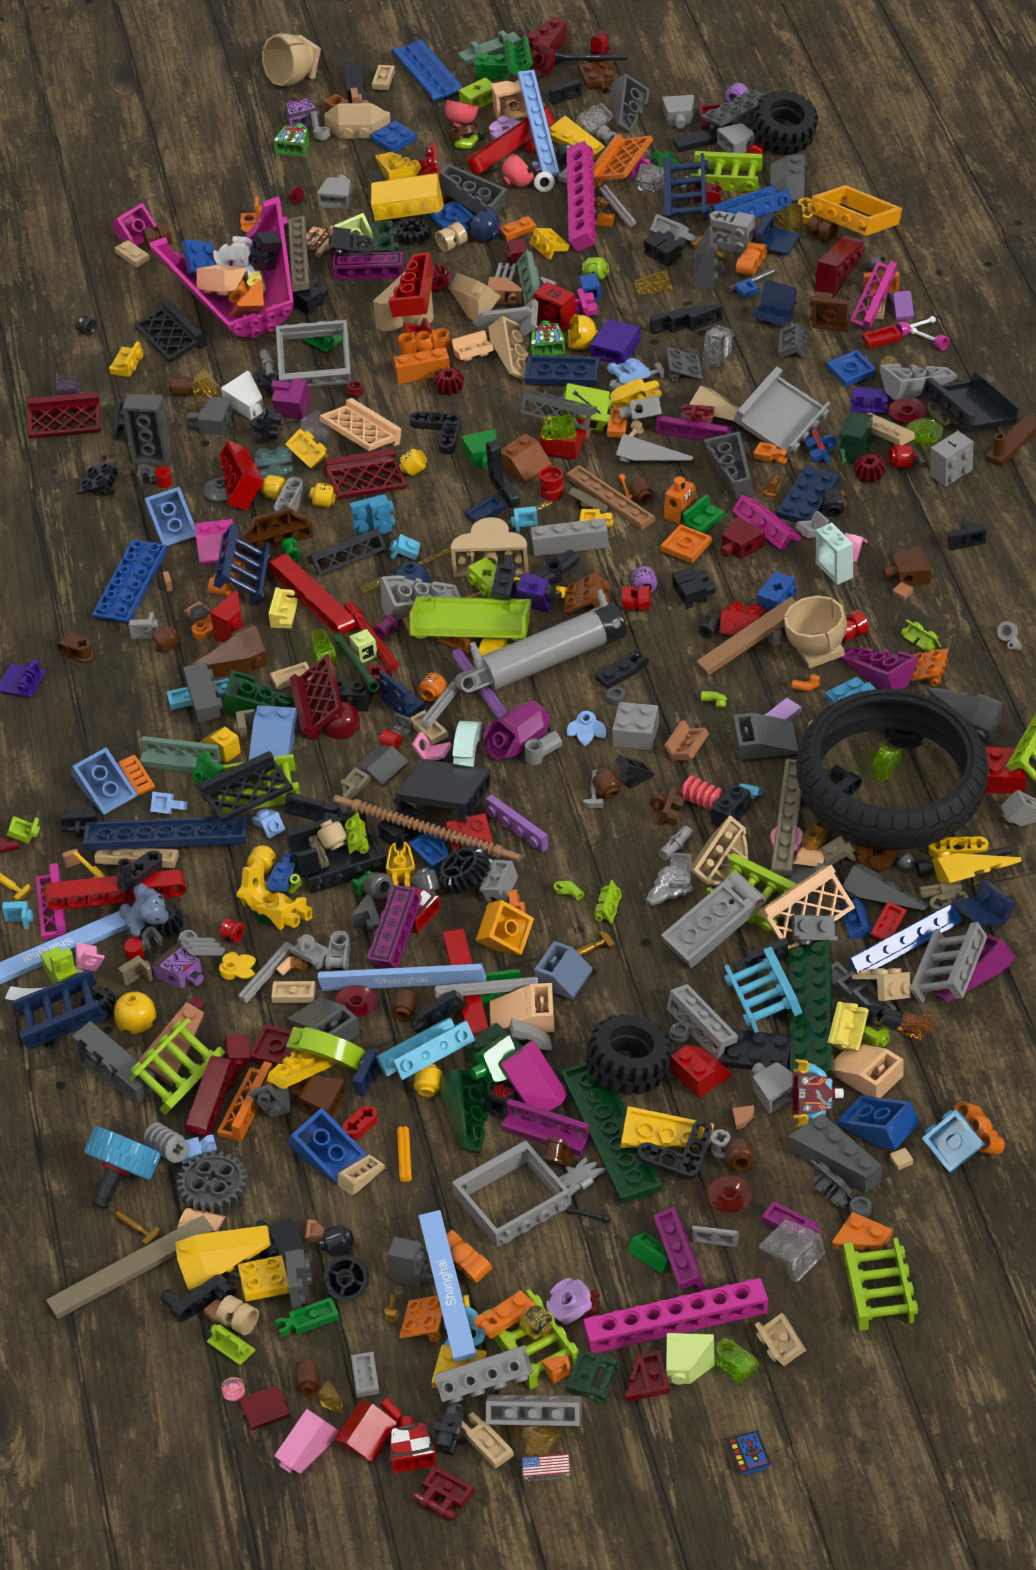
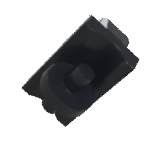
[250,406,282,443]
[59,807,98,838]
[434,1413,464,1455]

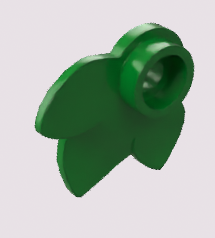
[192,751,224,785]

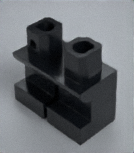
[644,231,686,267]
[291,278,328,314]
[672,567,716,609]

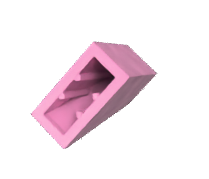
[274,1409,340,1474]

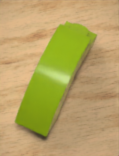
[40,946,78,984]
[286,1027,366,1071]

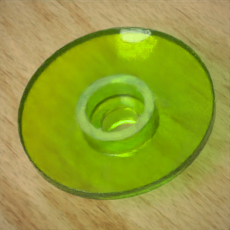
[906,418,943,444]

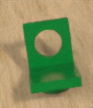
[650,150,679,175]

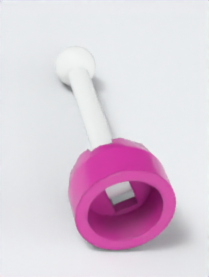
[895,316,936,336]
[910,327,949,350]

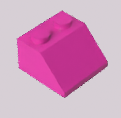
[110,203,156,246]
[195,519,236,565]

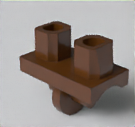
[649,786,685,826]

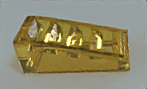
[634,270,673,294]

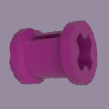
[373,615,398,640]

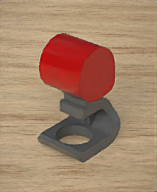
[137,464,172,489]
[379,712,413,750]
[124,926,165,961]

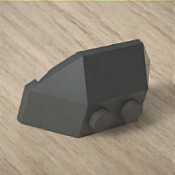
[770,155,805,203]

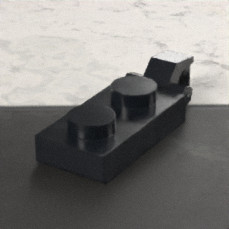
[490,555,516,601]
[733,938,789,973]
[411,990,468,1034]

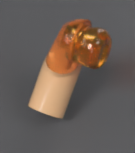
[276,956,308,976]

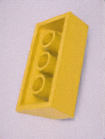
[371,173,444,221]

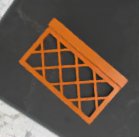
[593,134,653,187]

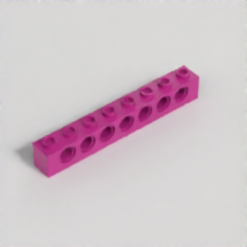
[567,141,596,252]
[583,1278,768,1354]

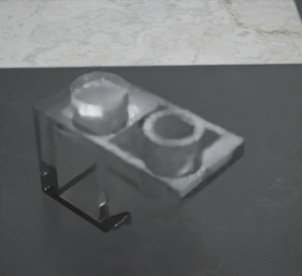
[636,164,676,192]

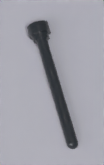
[555,51,628,64]
[915,847,1012,878]

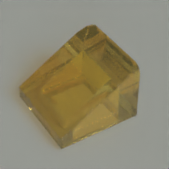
[319,1380,343,1414]

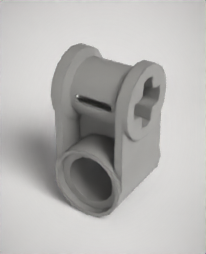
[325,931,351,971]

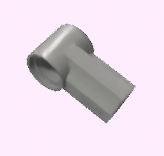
[525,731,562,765]

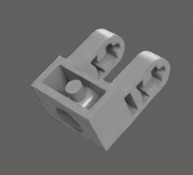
[710,211,755,254]

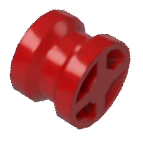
[220,918,245,943]

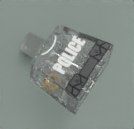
[703,325,734,367]

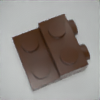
[809,291,849,332]

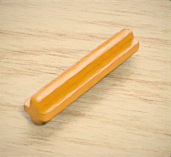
[397,1126,412,1183]

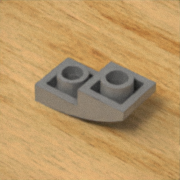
[509,1019,552,1050]

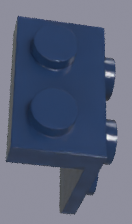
[754,212,800,255]
[751,280,797,327]

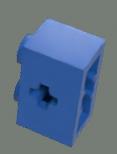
[757,571,797,612]

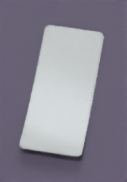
[5,986,45,1000]

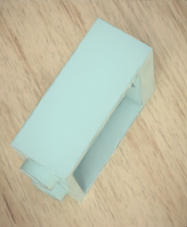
[816,523,853,585]

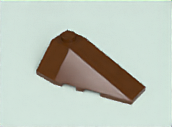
[187,623,268,678]

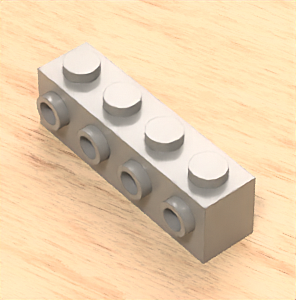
[531,518,608,556]
[434,1345,533,1404]

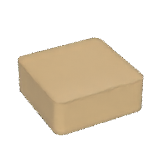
[890,1148,913,1170]

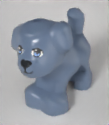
[119,883,169,937]

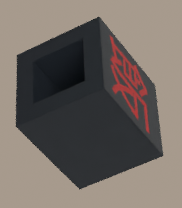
[487,1081,518,1118]

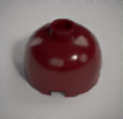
[322,701,361,739]

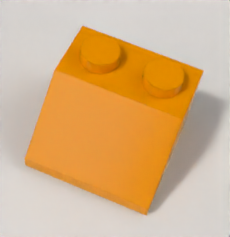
[475,900,534,956]

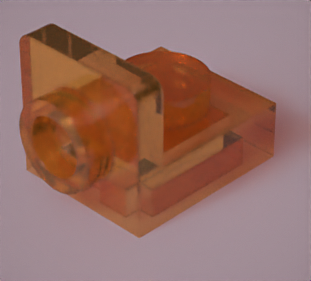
[897,1011,932,1040]

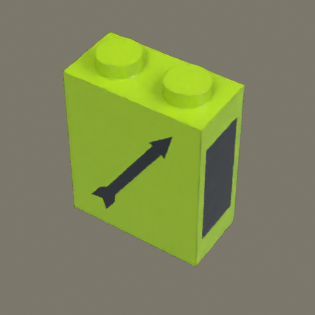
[561,383,612,431]

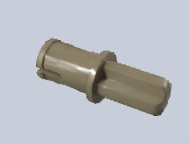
[919,880,962,898]

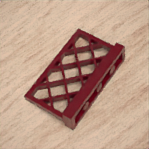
[27,392,101,439]
[323,448,408,499]
[289,654,343,740]

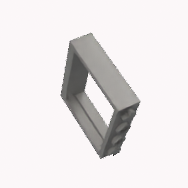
[276,320,352,387]
[452,1140,571,1247]

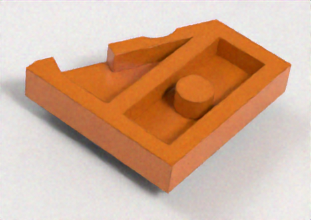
[832,1212,893,1251]

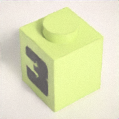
[350,629,378,663]

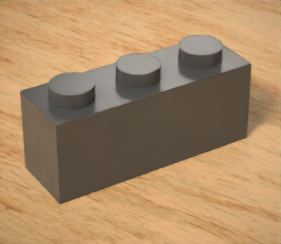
[183,662,223,723]

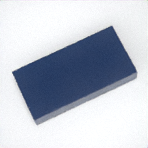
[465,495,506,524]

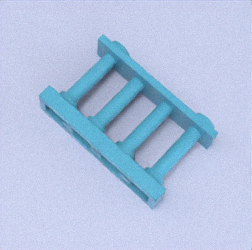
[724,947,802,1033]
[376,1018,475,1080]

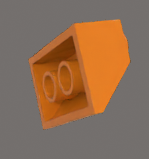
[392,347,450,384]

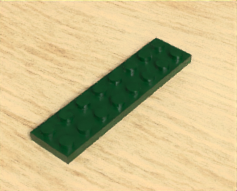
[789,939,834,1077]
[560,1062,663,1204]

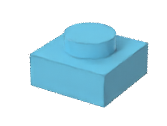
[739,784,764,799]

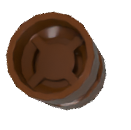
[806,214,839,243]
[142,222,172,250]

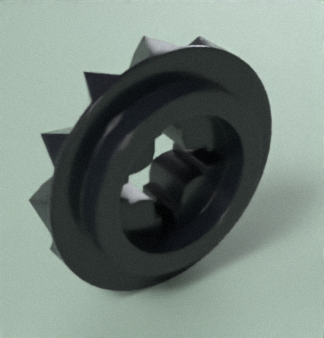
[253,371,273,395]

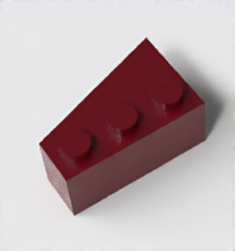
[526,17,567,63]

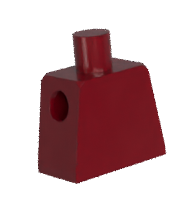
[720,516,765,558]

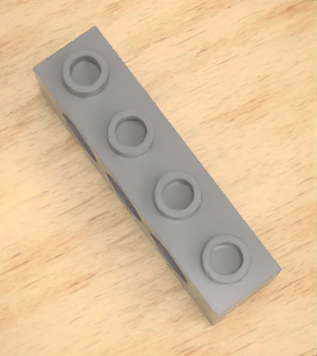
[486,1395,582,1426]

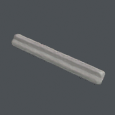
[599,185,636,228]
[421,681,459,728]
[238,942,293,1003]

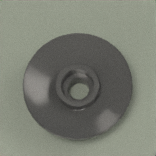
[203,476,229,502]

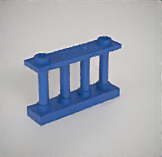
[711,185,793,218]

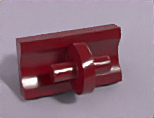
[680,404,715,424]

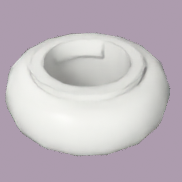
[534,172,555,192]

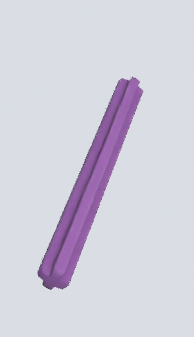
[452,648,507,719]

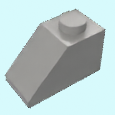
[1001,790,1036,826]

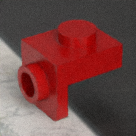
[402,318,431,335]

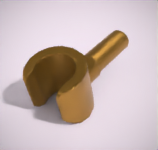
[384,1294,399,1323]

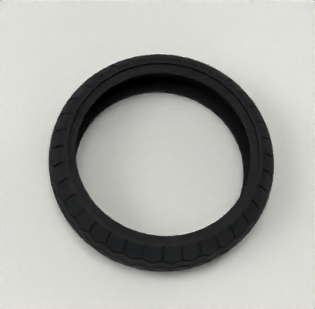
[796,689,988,850]

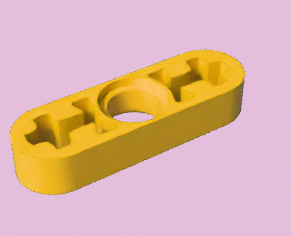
[928,836,988,858]

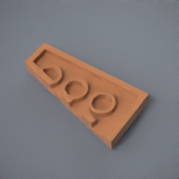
[138,1002,204,1087]

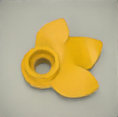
[219,952,256,980]

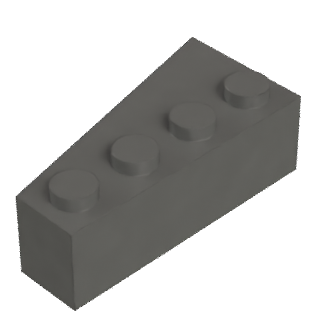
[439,164,507,215]
[72,1021,155,1104]
[789,1113,882,1193]

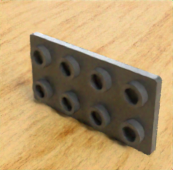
[702,90,766,129]
[776,856,831,922]

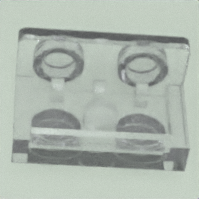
[300,410,330,445]

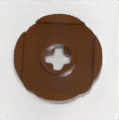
[446,122,479,141]
[856,844,897,872]

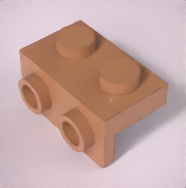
[665,720,709,761]

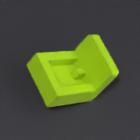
[6,816,40,844]

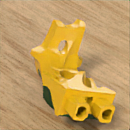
[237,858,312,930]

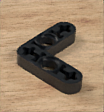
[409,411,462,455]
[486,440,520,508]
[636,1119,712,1180]

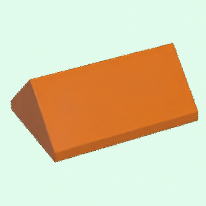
[228,279,264,318]

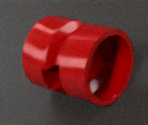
[539,466,564,501]
[622,586,651,611]
[841,610,869,643]

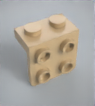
[852,968,911,1001]

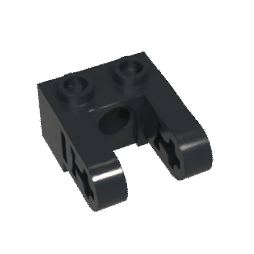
[327,227,374,256]

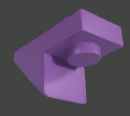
[889,291,914,320]

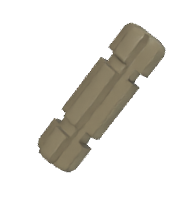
[309,835,329,868]

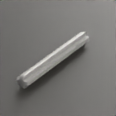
[434,977,538,998]

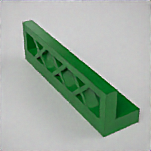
[503,35,533,76]

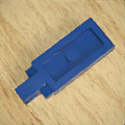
[266,853,296,892]

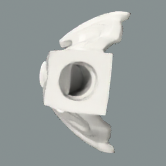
[213,236,253,267]

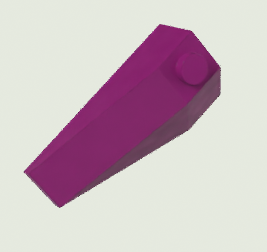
[839,647,918,690]
[934,933,1016,1002]

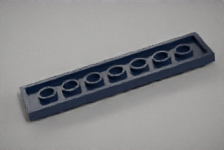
[83,815,247,851]

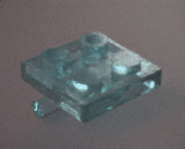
[254,446,294,477]

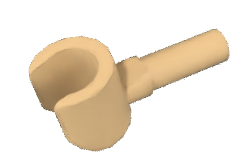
[629,420,644,437]

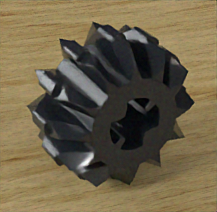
[149,903,184,938]
[81,986,116,1022]

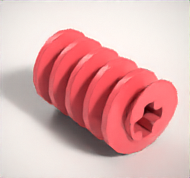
[680,775,722,810]

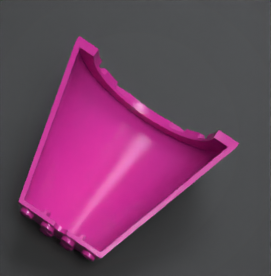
[149,197,294,338]

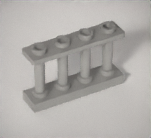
[910,922,987,1003]

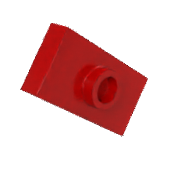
[862,325,902,349]
[870,901,907,941]

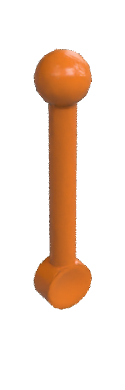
[618,474,633,500]

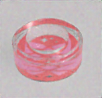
[221,1377,245,1401]

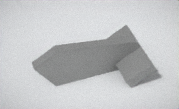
[473,298,538,336]

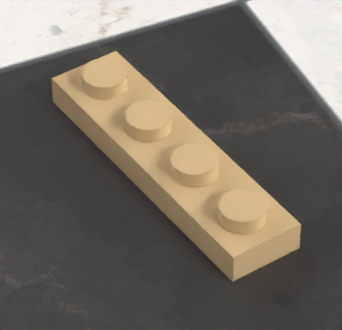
[855,413,915,446]
[95,848,179,868]

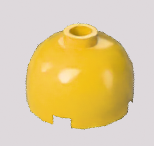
[567,314,598,350]
[114,991,156,1034]

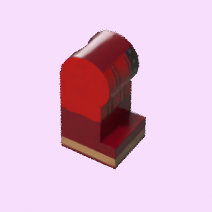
[591,30,612,62]
[689,182,723,204]

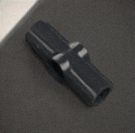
[535,549,579,584]

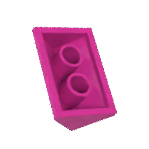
[500,1040,568,1117]

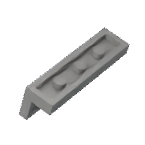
[667,984,738,1061]

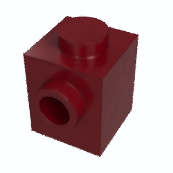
[506,239,528,267]
[223,1035,250,1069]

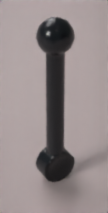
[567,1205,611,1223]

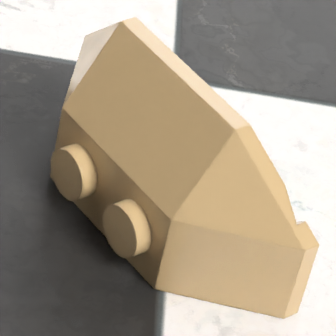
[324,103,391,139]
[691,815,748,886]

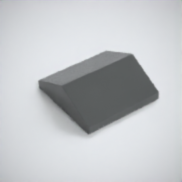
[353,745,409,787]

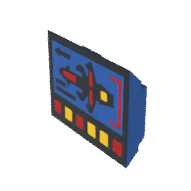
[727,1430,771,1475]

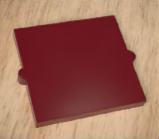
[239,1385,290,1430]

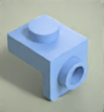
[251,809,285,838]

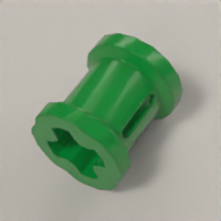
[281,538,301,562]
[350,870,371,896]

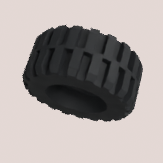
[752,90,818,155]
[586,1014,672,1095]

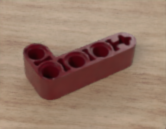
[186,1055,239,1137]

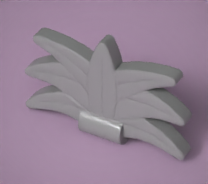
[558,1158,606,1196]

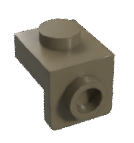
[234,709,256,742]
[821,836,856,865]
[118,955,153,986]

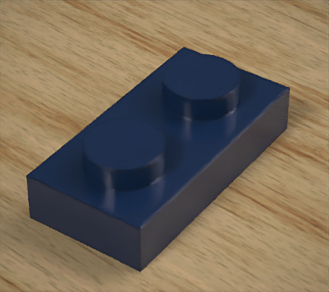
[352,1049,379,1097]

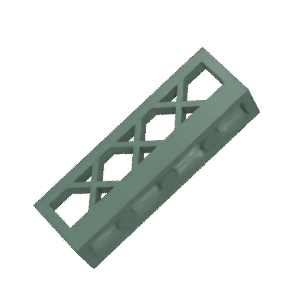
[517,250,541,305]
[140,736,221,773]

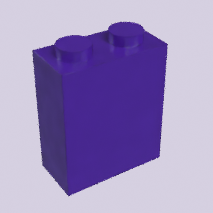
[590,319,641,364]

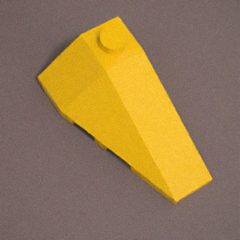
[932,850,1021,883]
[175,1225,271,1292]

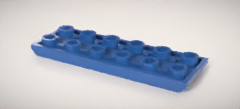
[391,39,462,101]
[92,540,167,623]

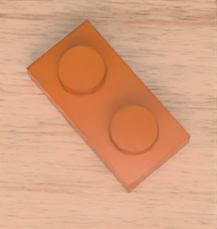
[499,216,537,241]
[607,408,628,438]

